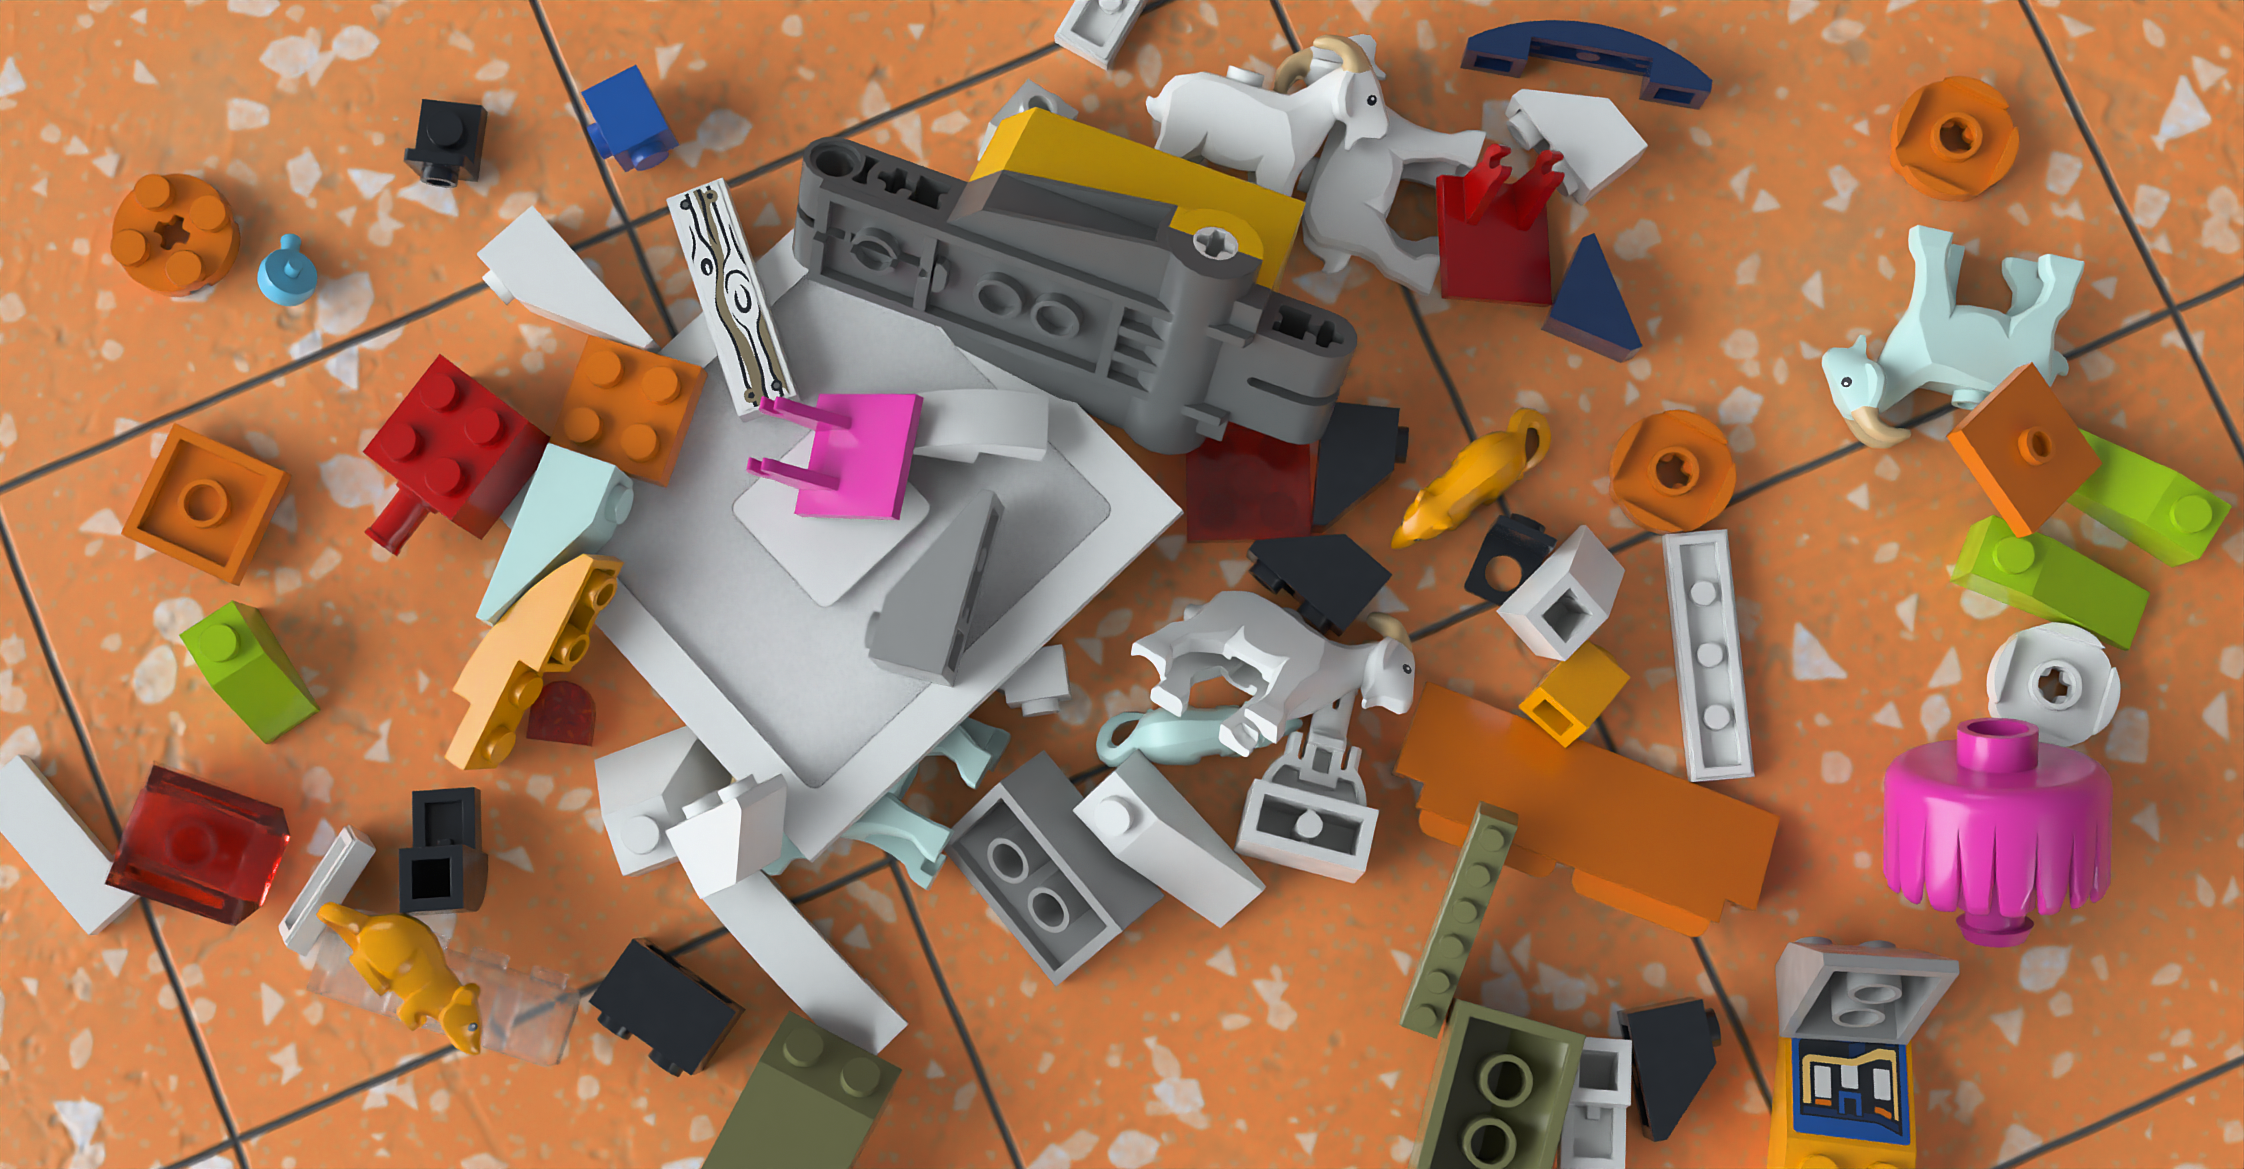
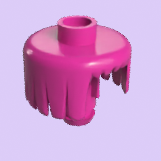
[1883,718,2113,948]

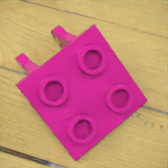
[746,394,924,520]

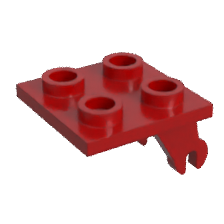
[1436,143,1565,307]

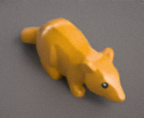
[1391,407,1551,549]
[316,902,482,1056]

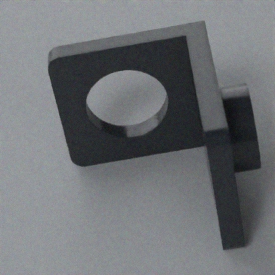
[1464,513,1558,607]

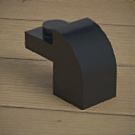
[399,787,488,916]

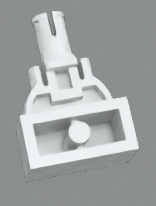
[1233,689,1379,883]

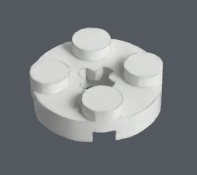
[1986,622,2121,747]

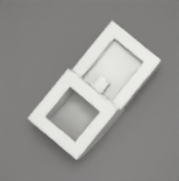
[1557,1037,1632,1169]

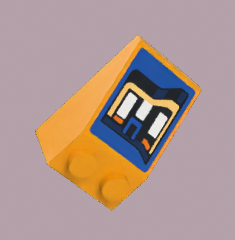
[1766,1036,1917,1169]

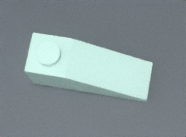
[476,443,634,627]

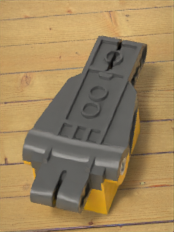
[792,107,1357,455]

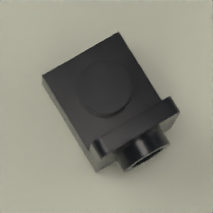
[403,99,488,188]

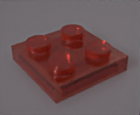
[1186,421,1312,543]

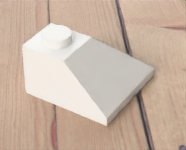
[594,726,732,877]

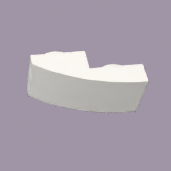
[913,389,1050,464]

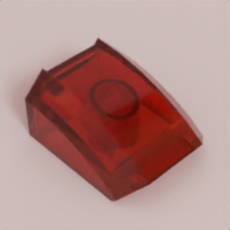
[104,760,290,926]

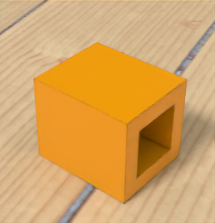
[1518,639,1631,748]

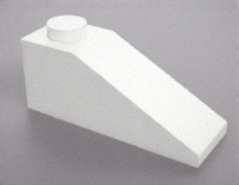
[477,205,662,354]
[1073,749,1266,928]

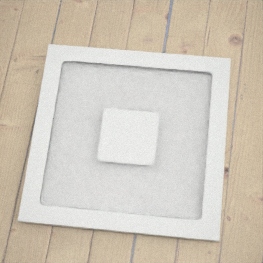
[500,227,1184,863]

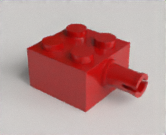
[363,354,551,556]

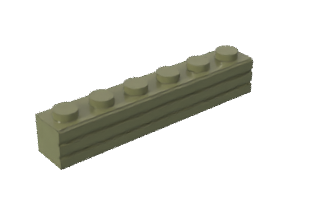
[1399,801,1518,1039]

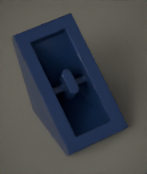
[1541,233,1643,363]

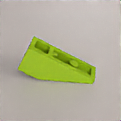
[2066,428,2232,568]
[1950,515,2150,651]

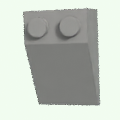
[1775,937,1960,1045]

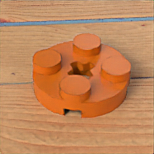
[1889,76,2020,202]
[110,173,241,297]
[1609,409,1737,535]

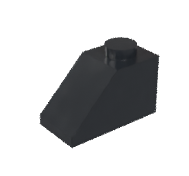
[1310,402,1409,534]
[1617,997,1721,1142]

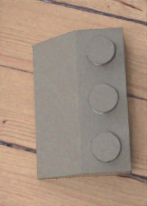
[943,750,1165,986]

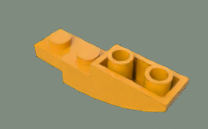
[444,554,624,770]

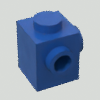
[581,65,679,172]

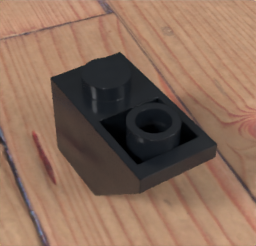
[1246,534,1392,637]

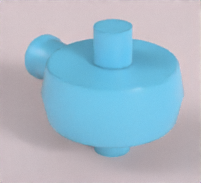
[257,234,318,306]

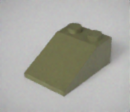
[701,1011,902,1169]

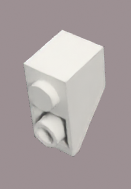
[1505,89,1648,206]
[1497,525,1625,661]
[665,773,788,899]

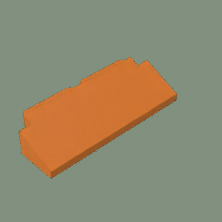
[1391,681,1780,937]

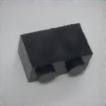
[588,938,746,1077]

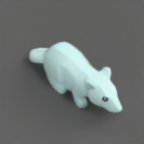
[1096,701,1303,767]

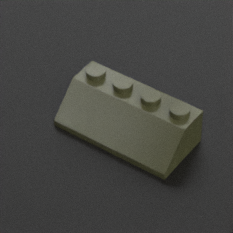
[1408,997,1586,1169]

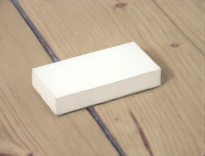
[278,824,376,957]

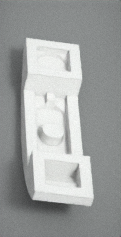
[692,869,909,1056]

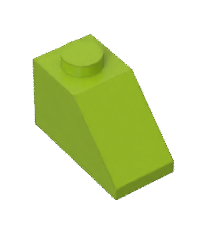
[179,600,321,744]

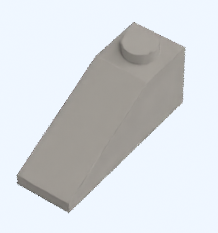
[864,488,1005,688]

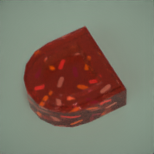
[526,680,596,747]

